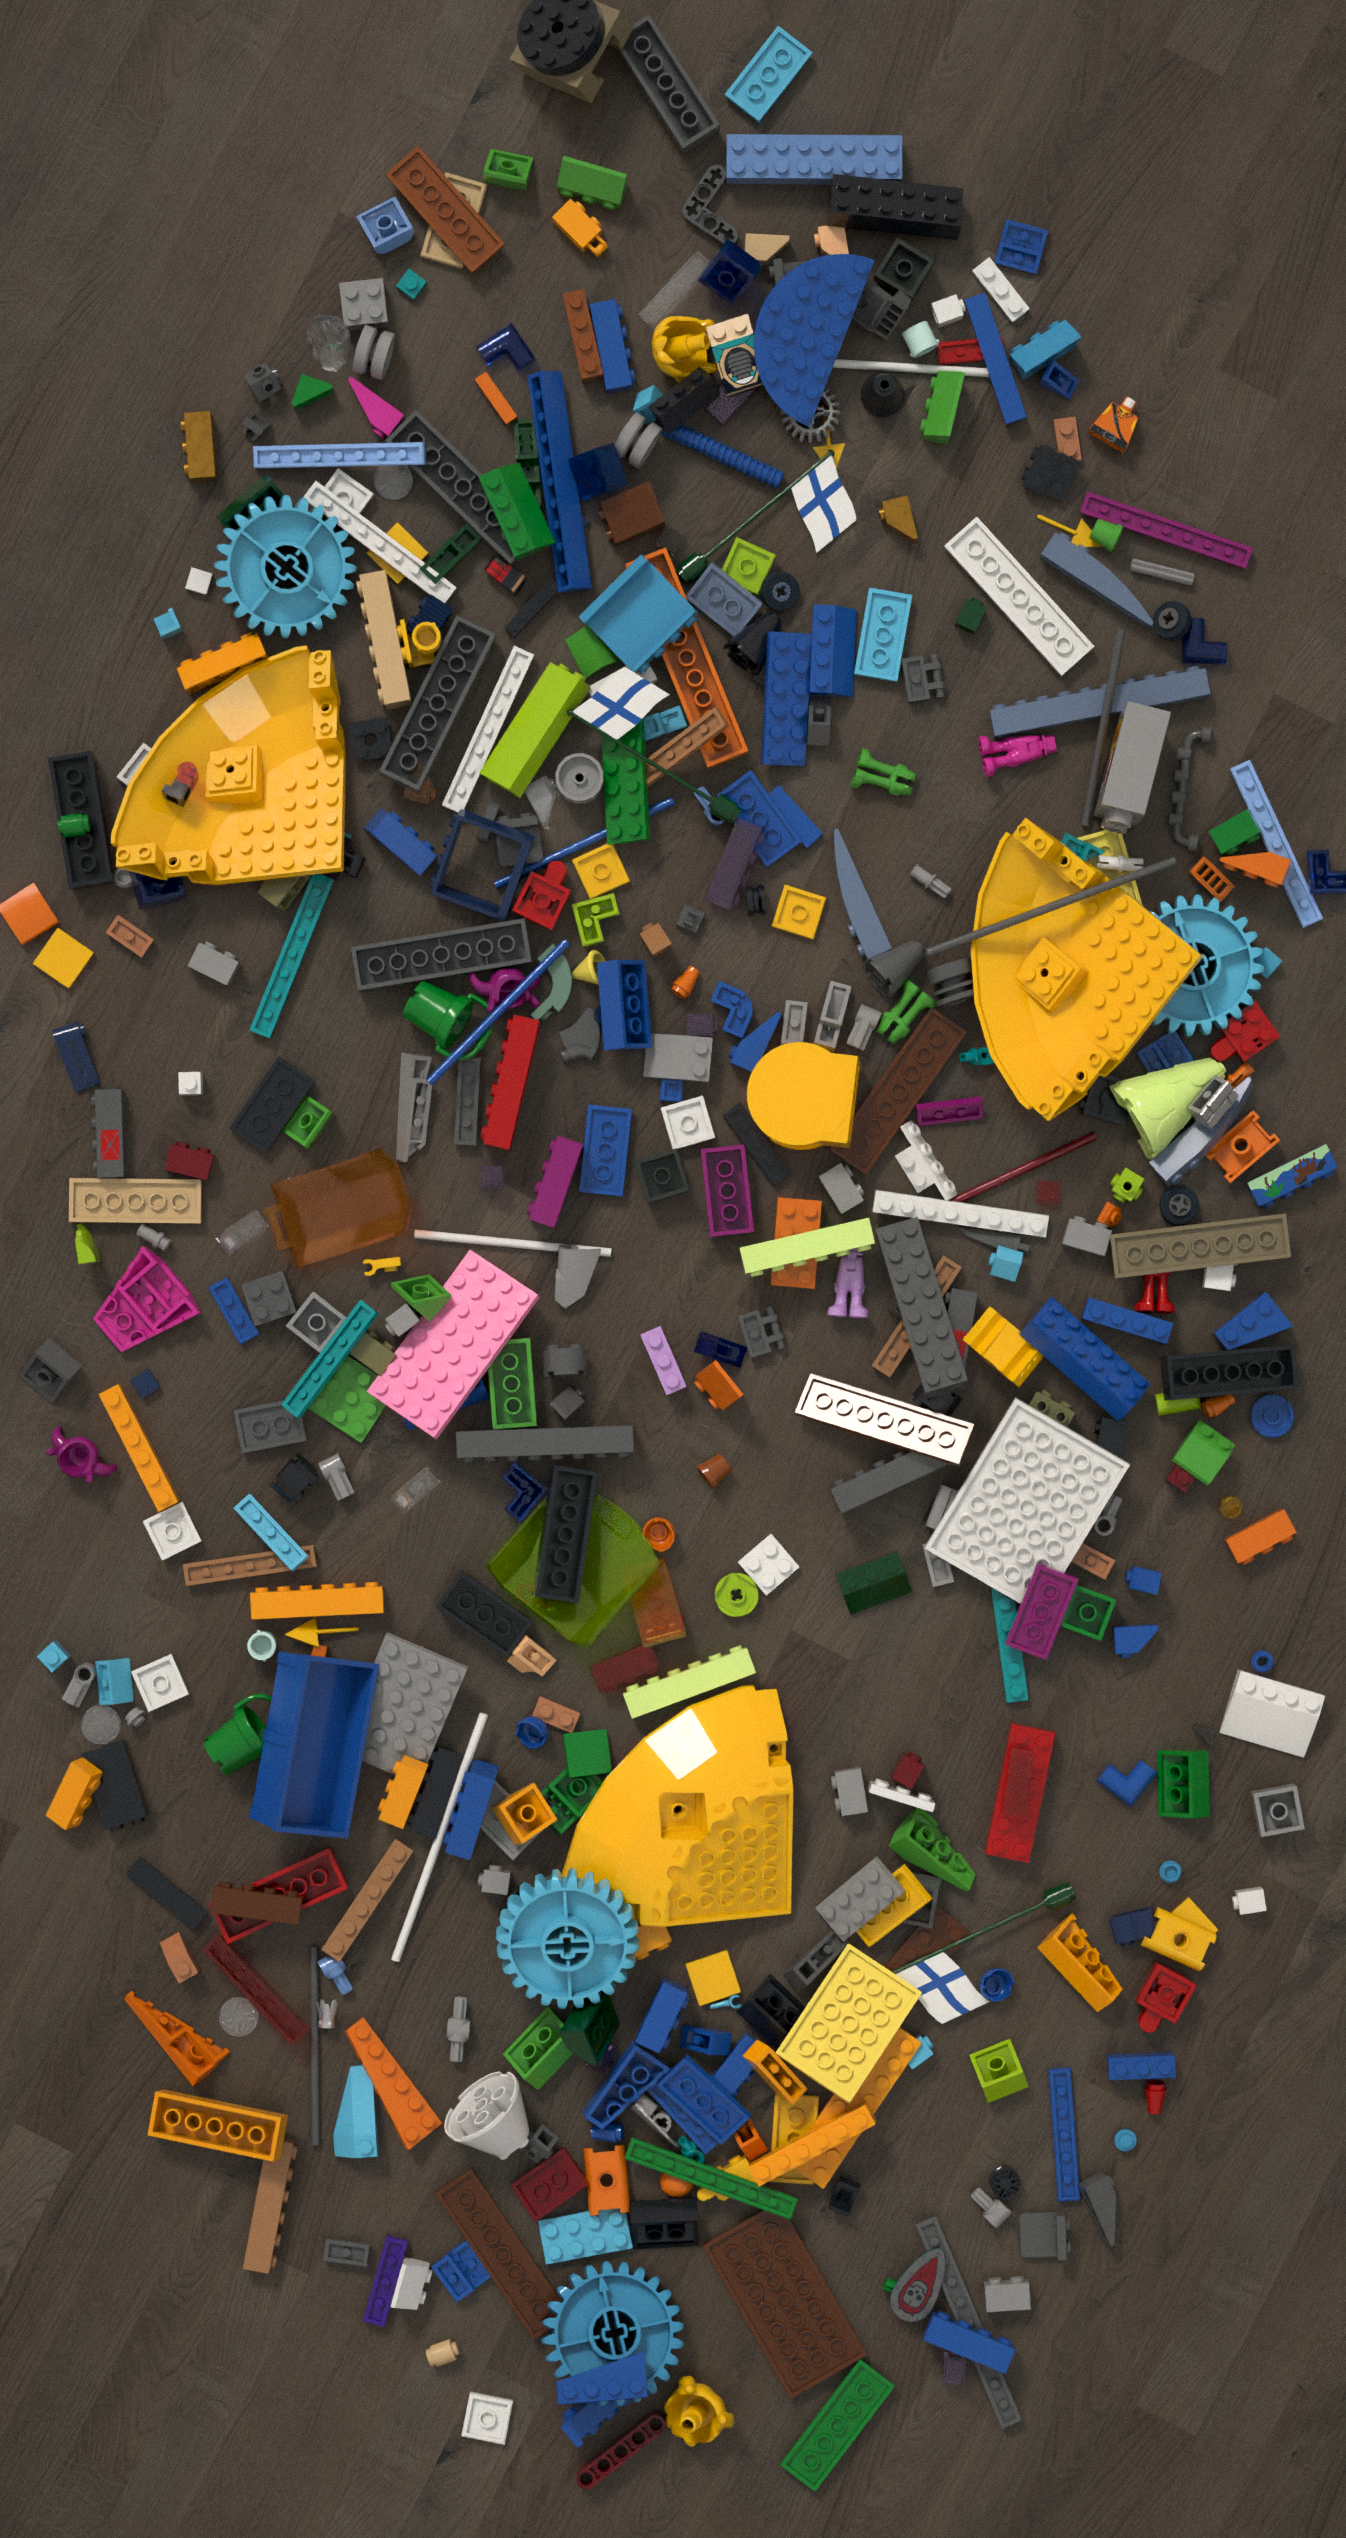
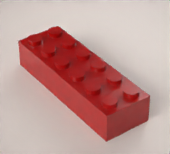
[480,1015,541,1151]
[984,1722,1055,1863]
[209,1846,349,1944]

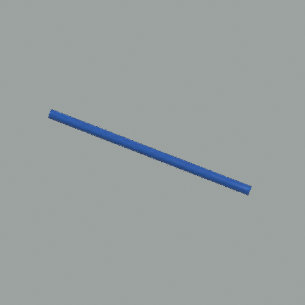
[494,797,675,889]
[426,939,570,1086]

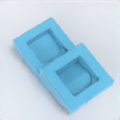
[644,705,689,741]

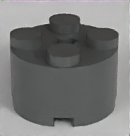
[543,1344,588,1380]

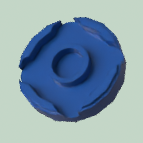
[1250,1394,1294,1438]

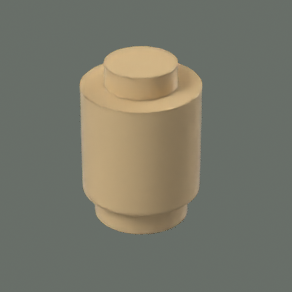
[426,2339,460,2367]

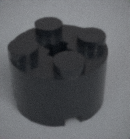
[912,1383,963,1417]
[269,1452,319,1503]

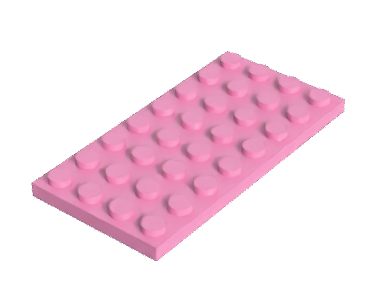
[367,1250,540,1440]

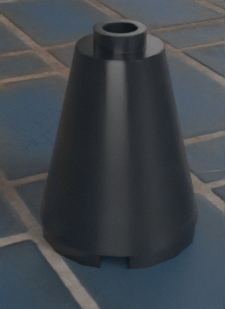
[861,373,904,417]
[724,613,782,674]

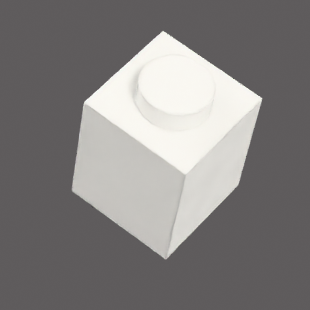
[930,294,966,328]
[178,1072,203,1096]
[1232,1887,1267,1915]

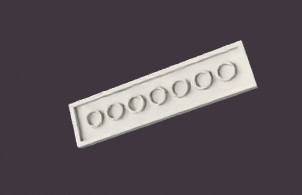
[944,517,1094,677]

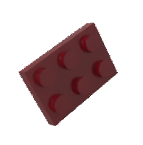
[510,2147,589,2222]

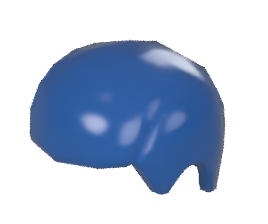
[515,1716,549,1749]
[979,1968,1015,2002]

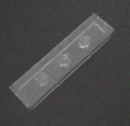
[638,250,714,330]

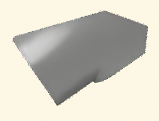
[555,1244,601,1308]
[630,2093,680,2148]

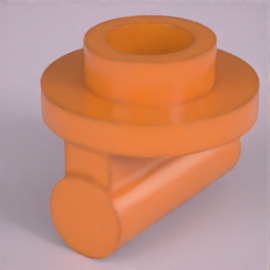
[1097,1202,1122,1227]

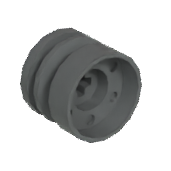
[926,957,974,1007]

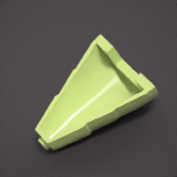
[1109,1058,1226,1160]

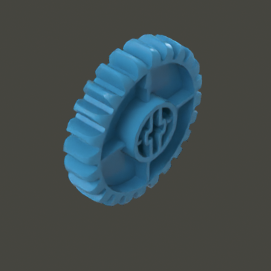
[541,2261,684,2407]

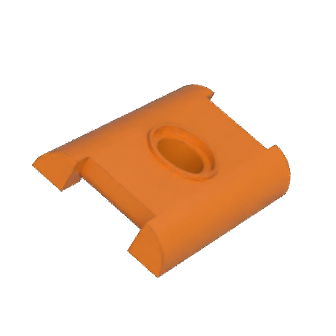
[1205,1110,1281,1183]
[583,2145,631,2216]

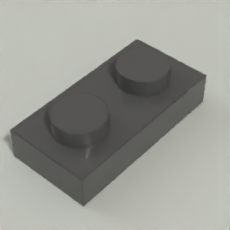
[323,2237,370,2267]

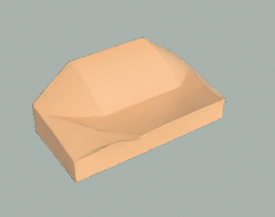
[507,1635,557,1677]

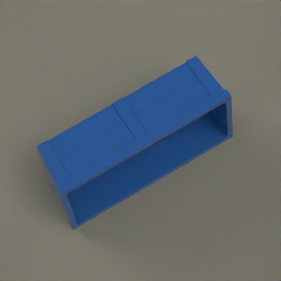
[249,1651,379,1839]

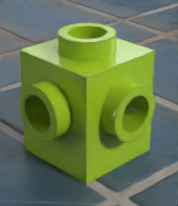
[1110,1168,1144,1203]

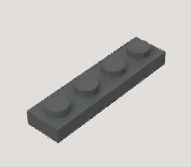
[454,1057,481,1146]

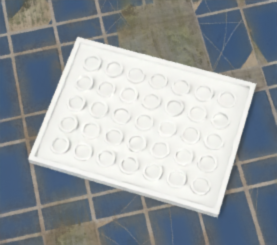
[925,1397,1130,1603]

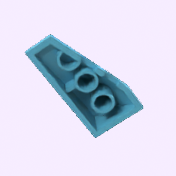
[333,2065,379,2158]

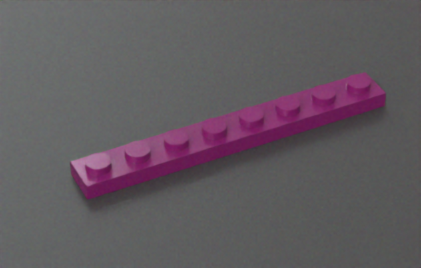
[1080,491,1253,570]

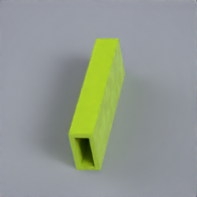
[479,662,591,798]

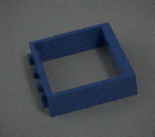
[430,809,535,922]

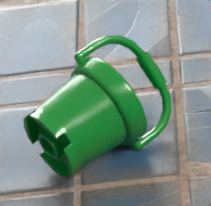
[403,980,495,1061]
[204,1694,272,1776]

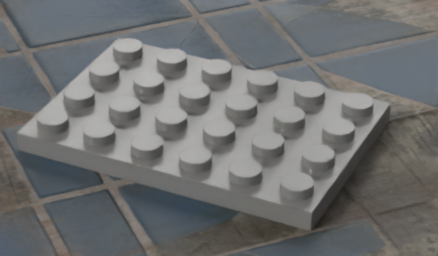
[362,1632,468,1775]

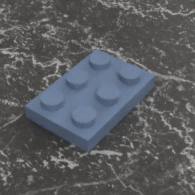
[686,562,764,636]

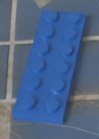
[761,632,812,766]

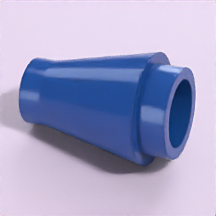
[591,2121,624,2143]

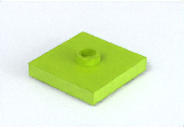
[722,537,777,595]

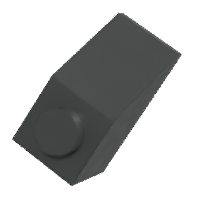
[807,697,831,746]
[550,1385,585,1420]

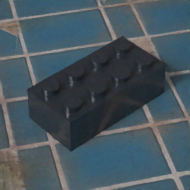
[436,1570,534,1658]

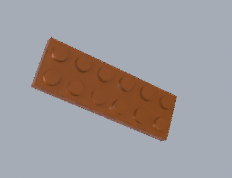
[385,146,505,274]

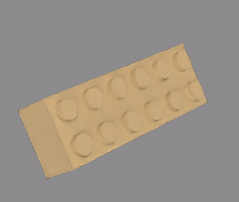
[356,570,412,710]

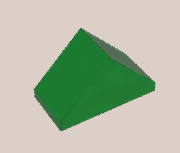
[292,374,334,411]

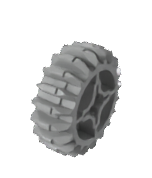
[781,388,840,443]

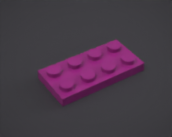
[1005,1562,1079,1660]

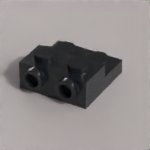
[1021,443,1081,502]
[1078,1075,1129,1126]

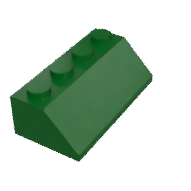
[478,463,555,561]

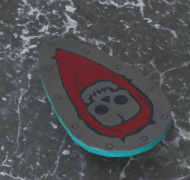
[890,2248,945,2322]

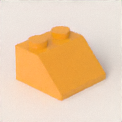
[491,1783,557,1845]

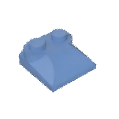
[356,197,415,254]

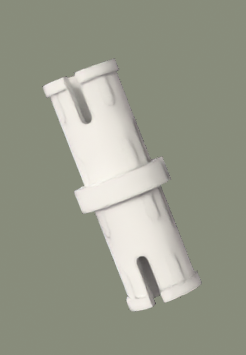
[1097,855,1143,872]

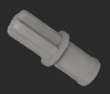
[909,864,951,899]

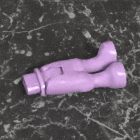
[827,1248,869,1318]

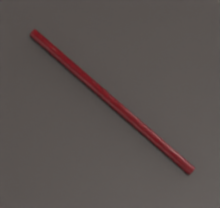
[918,1131,1097,1223]

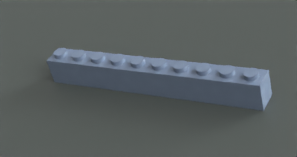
[989,666,1210,738]

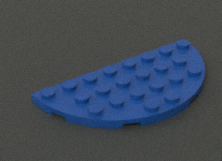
[754,254,875,427]

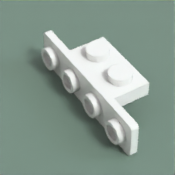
[895,1120,957,1201]

